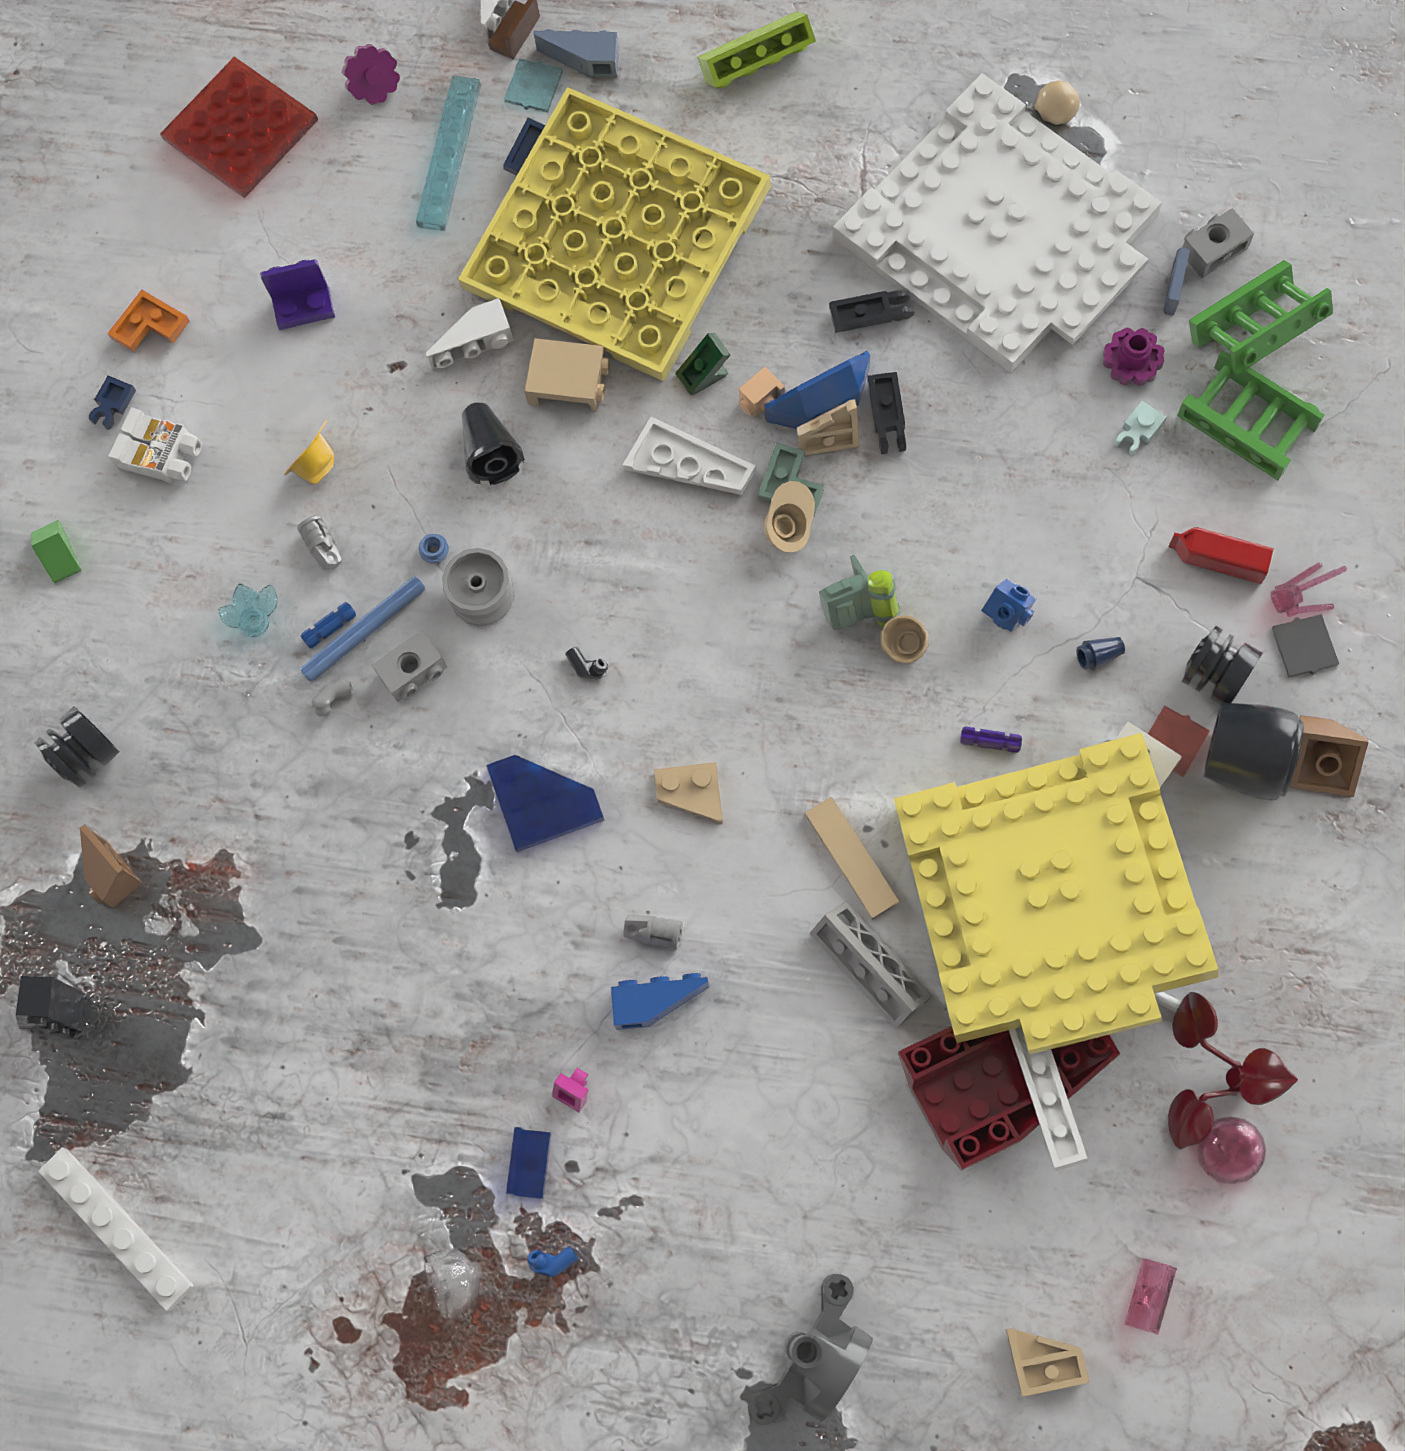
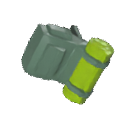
[819,555,901,631]

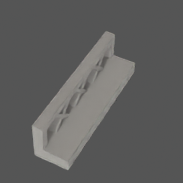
[809,902,932,1029]

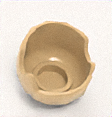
[1034,80,1080,125]
[881,616,929,664]

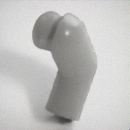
[312,681,353,716]

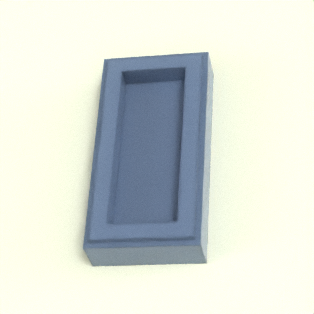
[1163,248,1190,315]

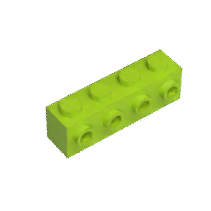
[697,11,816,88]

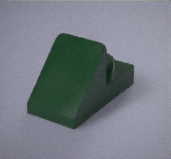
[675,333,731,395]

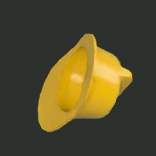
[284,419,334,485]

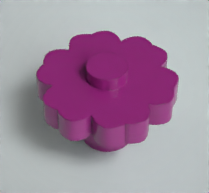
[342,44,400,105]
[1103,327,1165,386]

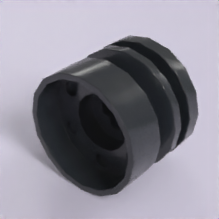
[1181,626,1263,705]
[34,706,120,788]

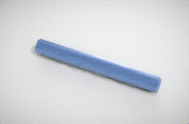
[300,576,425,681]

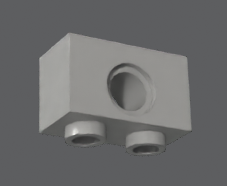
[1182,208,1254,278]
[372,630,447,702]

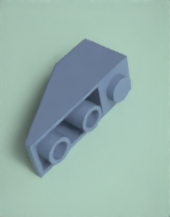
[533,29,619,78]

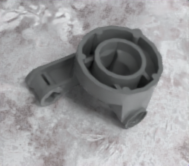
[748,1274,873,1425]

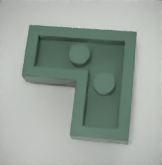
[757,443,824,517]

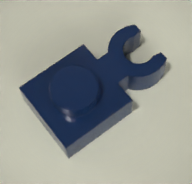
[89,375,136,430]

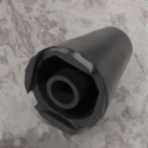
[462,402,525,485]

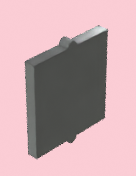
[1272,614,1339,678]

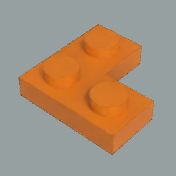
[107,289,190,352]

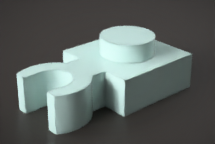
[1115,401,1167,456]

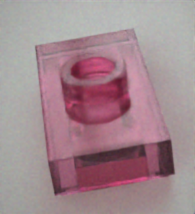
[1124,1258,1177,1335]

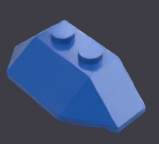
[764,350,870,429]

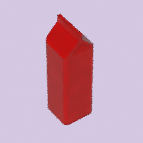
[1168,527,1274,584]

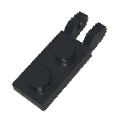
[829,289,915,333]
[867,372,906,454]

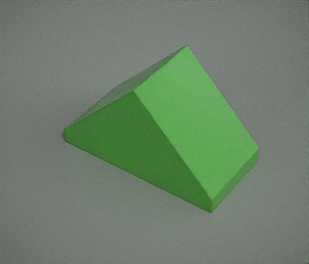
[31,520,82,583]

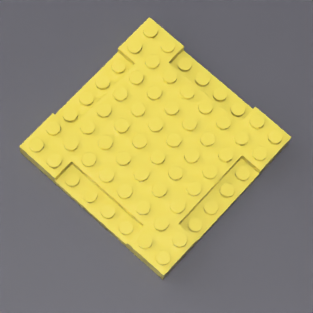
[458,87,771,382]

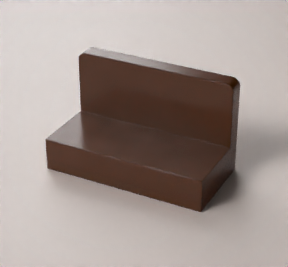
[488,0,540,60]

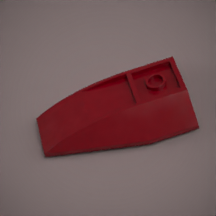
[898,1026,1121,1171]

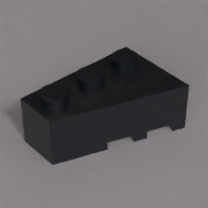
[15,976,86,1036]

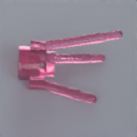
[1271,562,1347,617]

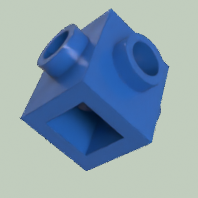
[981,578,1037,632]

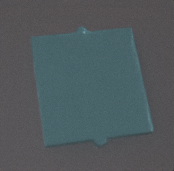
[504,59,563,112]

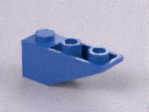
[611,973,709,1030]

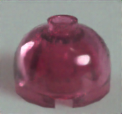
[1197,1116,1266,1184]

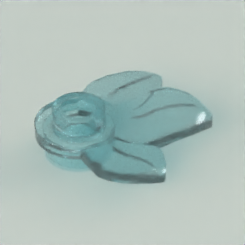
[218,583,278,637]

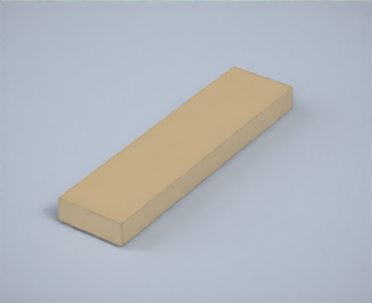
[805,797,899,920]

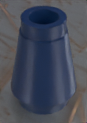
[1076,637,1125,670]

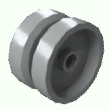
[442,548,515,625]

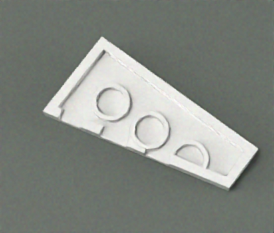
[622,416,756,495]

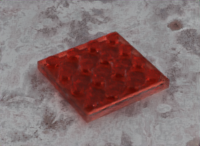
[160,56,318,199]

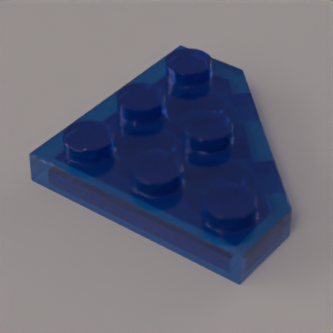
[486,755,605,852]

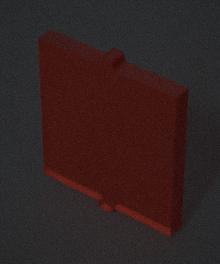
[1148,705,1210,777]

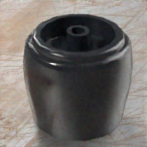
[1203,703,1304,800]

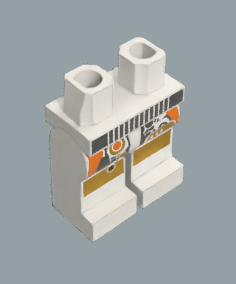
[108,407,203,484]

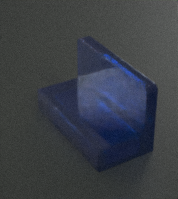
[506,1127,552,1200]

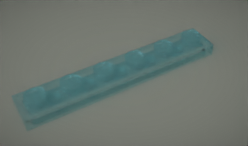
[416,75,481,231]

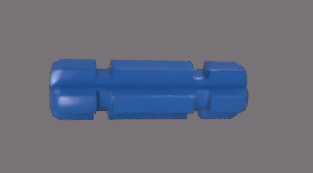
[300,602,356,648]

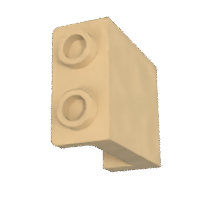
[524,338,610,411]

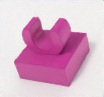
[552,1068,589,1112]

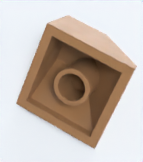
[1290,715,1369,797]
[80,824,142,908]

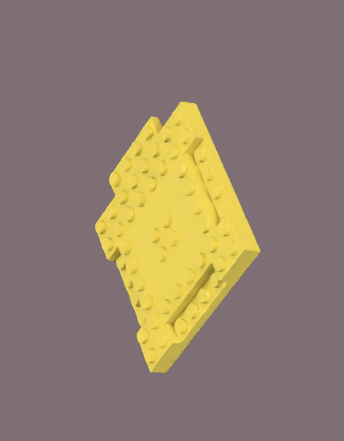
[894,733,1219,1054]

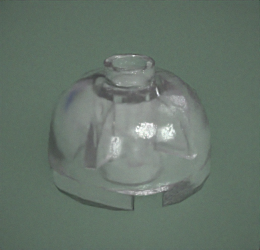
[423,1248,483,1319]

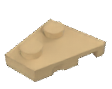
[797,399,859,456]
[654,762,723,823]

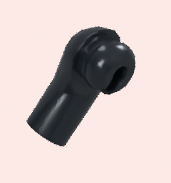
[565,647,608,680]

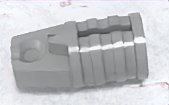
[297,515,342,570]
[623,915,683,950]

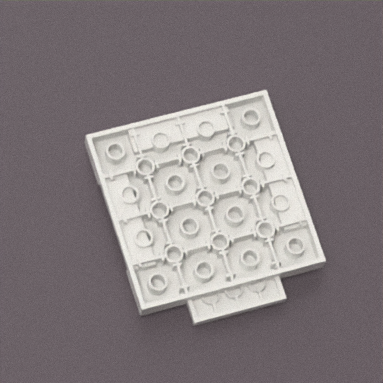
[833,73,1162,373]

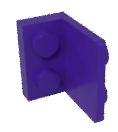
[260,259,335,330]

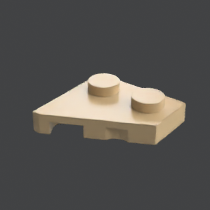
[1006,1328,1090,1397]

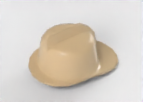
[763,481,815,553]

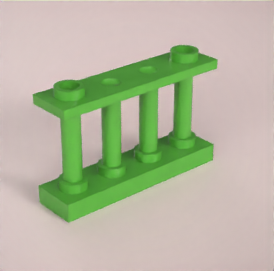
[1189,260,1333,375]
[1177,350,1325,481]

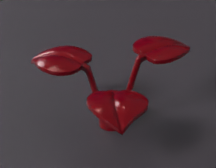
[1168,992,1298,1150]

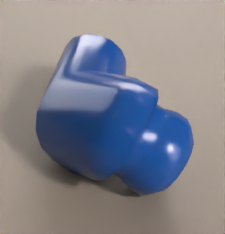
[527,1246,579,1277]

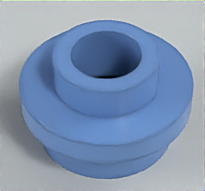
[418,534,449,563]

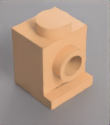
[739,367,785,417]

